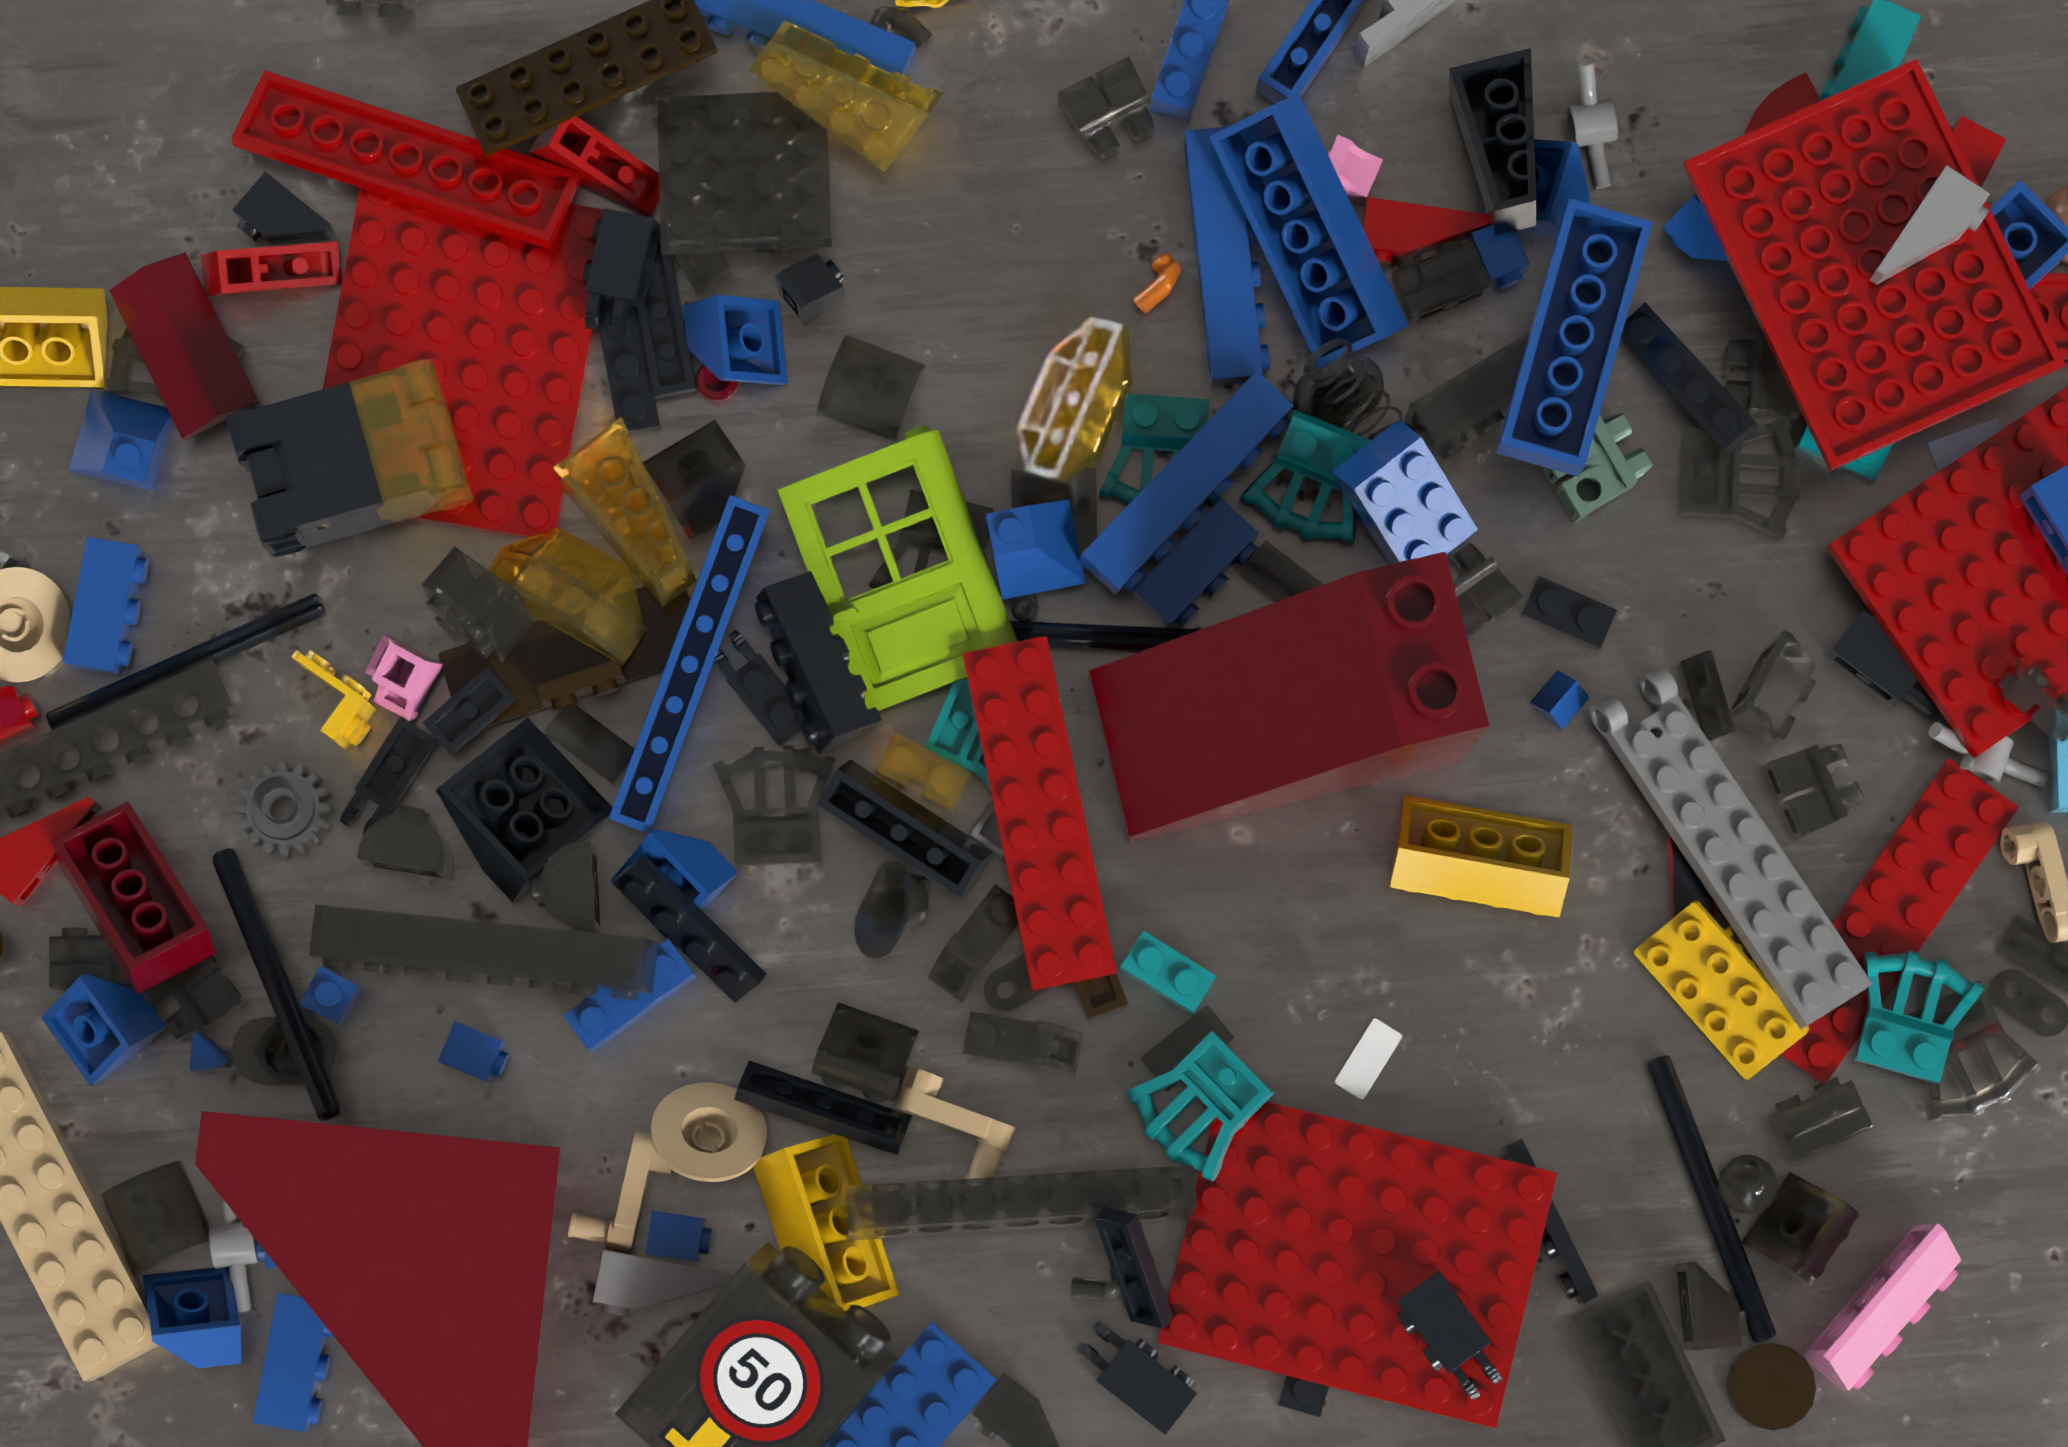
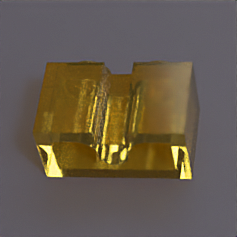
[875,733,972,816]

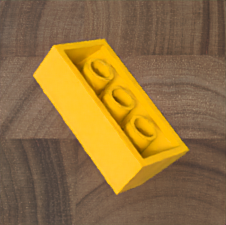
[0,287,108,387]
[1390,795,1572,917]
[753,1134,900,1327]

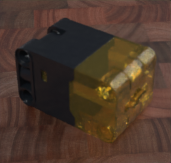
[226,360,474,557]

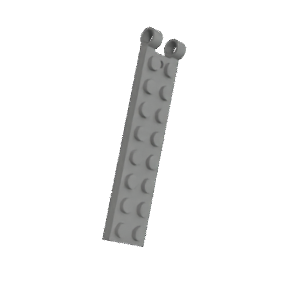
[1590,667,1872,1030]

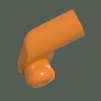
[1133,253,1181,314]

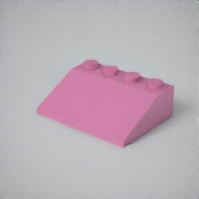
[1802,1223,1961,1391]

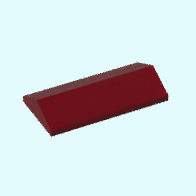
[109,252,260,441]

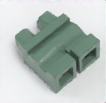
[1540,413,1652,524]

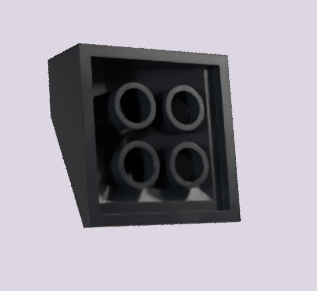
[436,717,612,902]

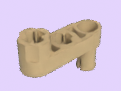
[2000,821,2068,943]
[893,1066,1016,1188]
[568,1129,673,1254]

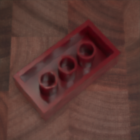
[51,801,215,994]

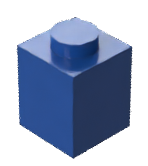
[1468,226,1530,289]
[300,966,364,1027]
[438,1021,509,1083]
[645,1211,712,1262]

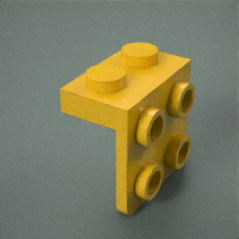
[291,650,376,751]

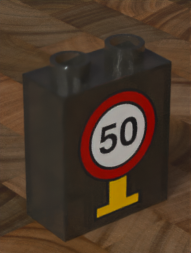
[615,1242,899,1447]

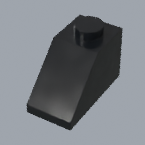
[232,171,335,245]
[775,254,845,326]

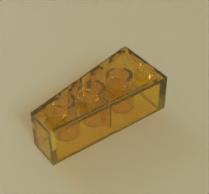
[748,21,943,173]
[553,417,697,607]

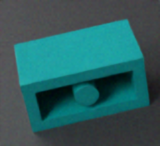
[1119,930,1217,1016]

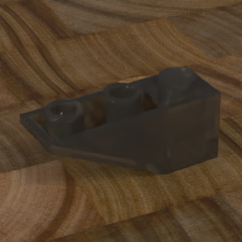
[972,1373,1059,1447]

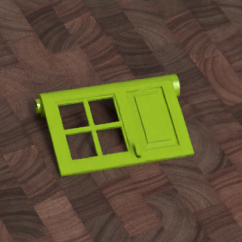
[778,425,1018,711]

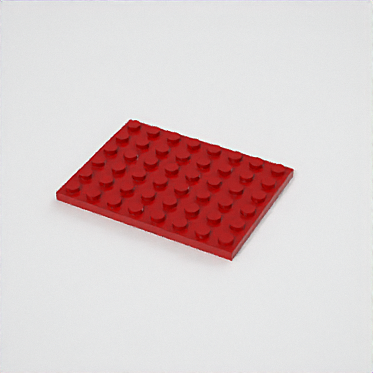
[1683,59,2066,472]
[323,188,604,543]
[1826,386,2068,759]
[1157,1101,1558,1429]

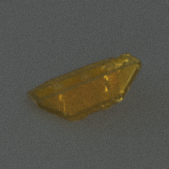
[1016,316,1132,483]
[479,527,646,666]

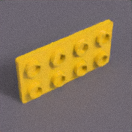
[1634,900,1809,1080]

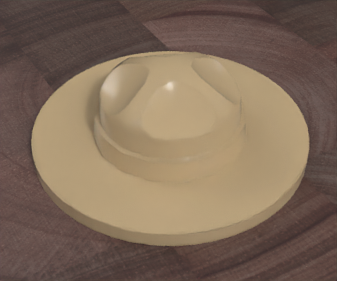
[0,567,71,682]
[651,1082,768,1182]

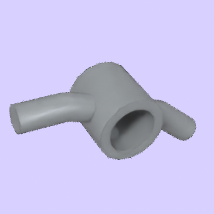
[1567,58,1618,189]
[1929,722,2049,787]
[209,1199,260,1312]

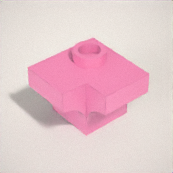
[1326,135,1383,207]
[365,635,443,722]

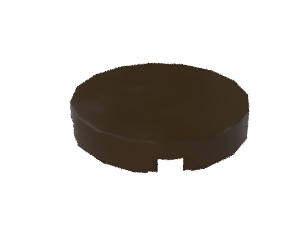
[1727,1343,1816,1430]

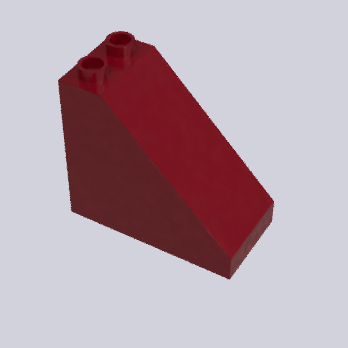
[1088,552,1489,842]
[195,1111,560,1447]

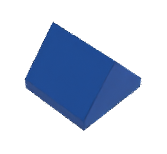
[1530,670,1590,730]
[190,1032,234,1073]

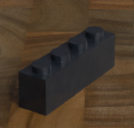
[816,759,993,897]

